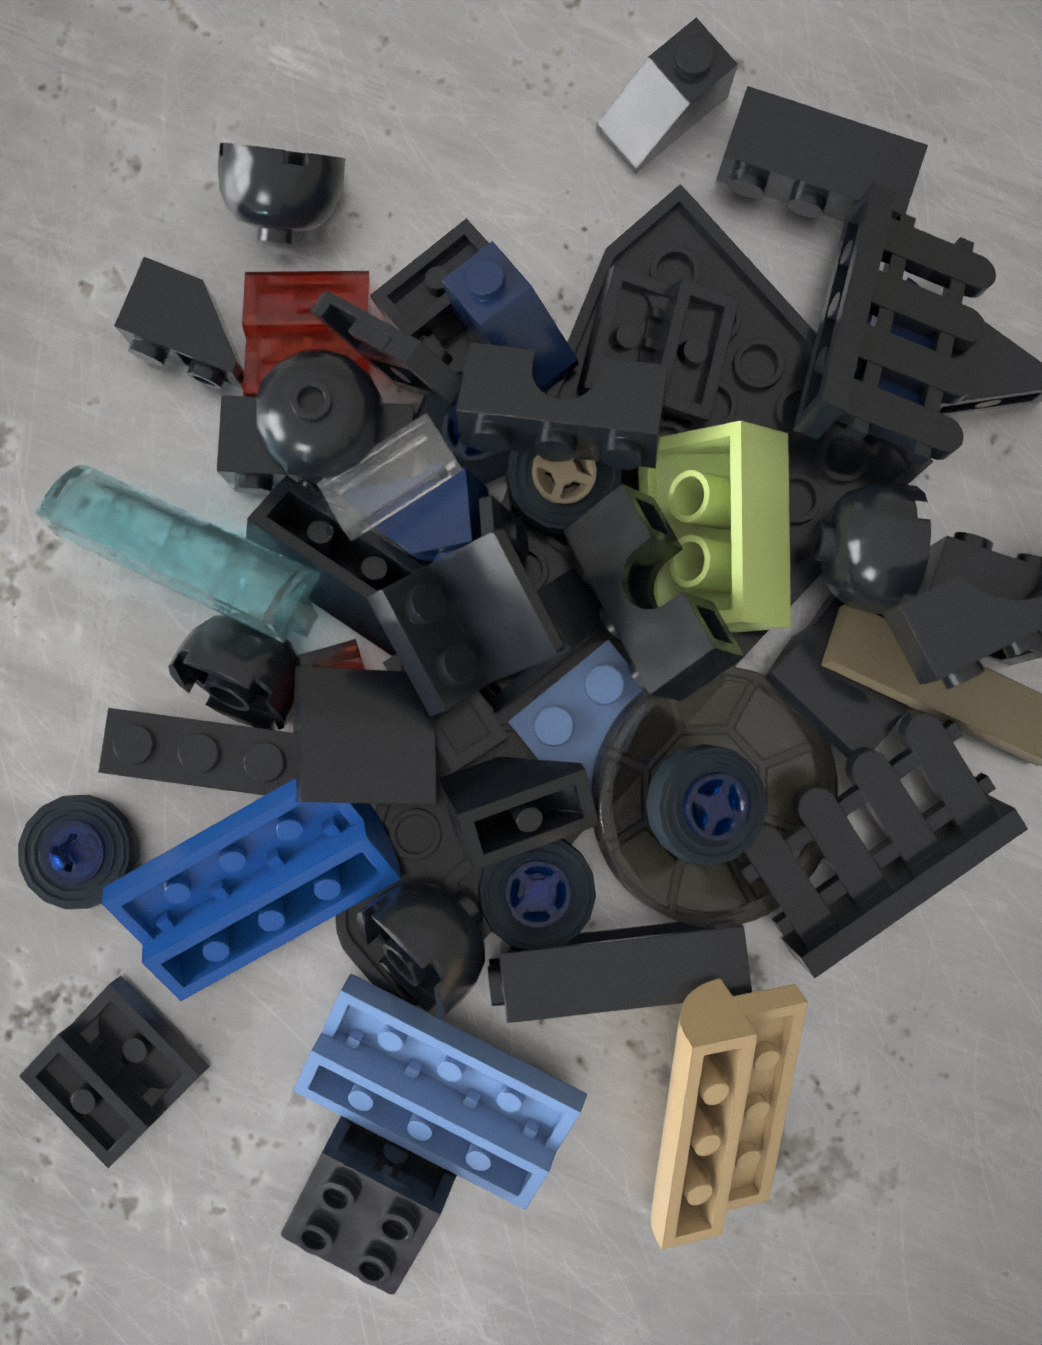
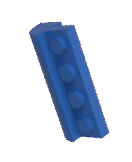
[102,778,401,1001]

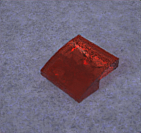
[242,271,371,397]

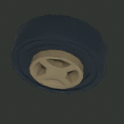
[506,451,622,535]

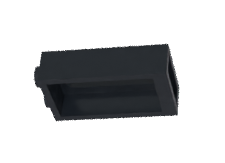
[488,917,752,1023]

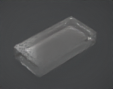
[317,413,463,541]

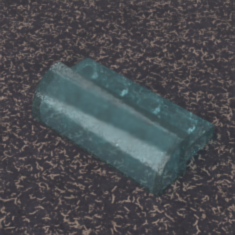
[35,464,320,643]

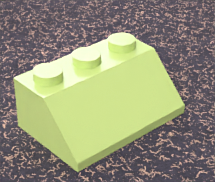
[638,421,791,632]

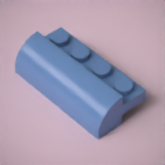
[293,973,587,1210]

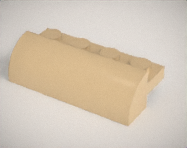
[651,978,808,1250]

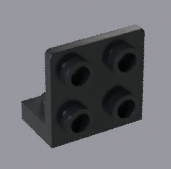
[367,528,564,717]
[281,1116,457,1295]

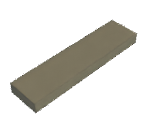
[821,604,1042,766]

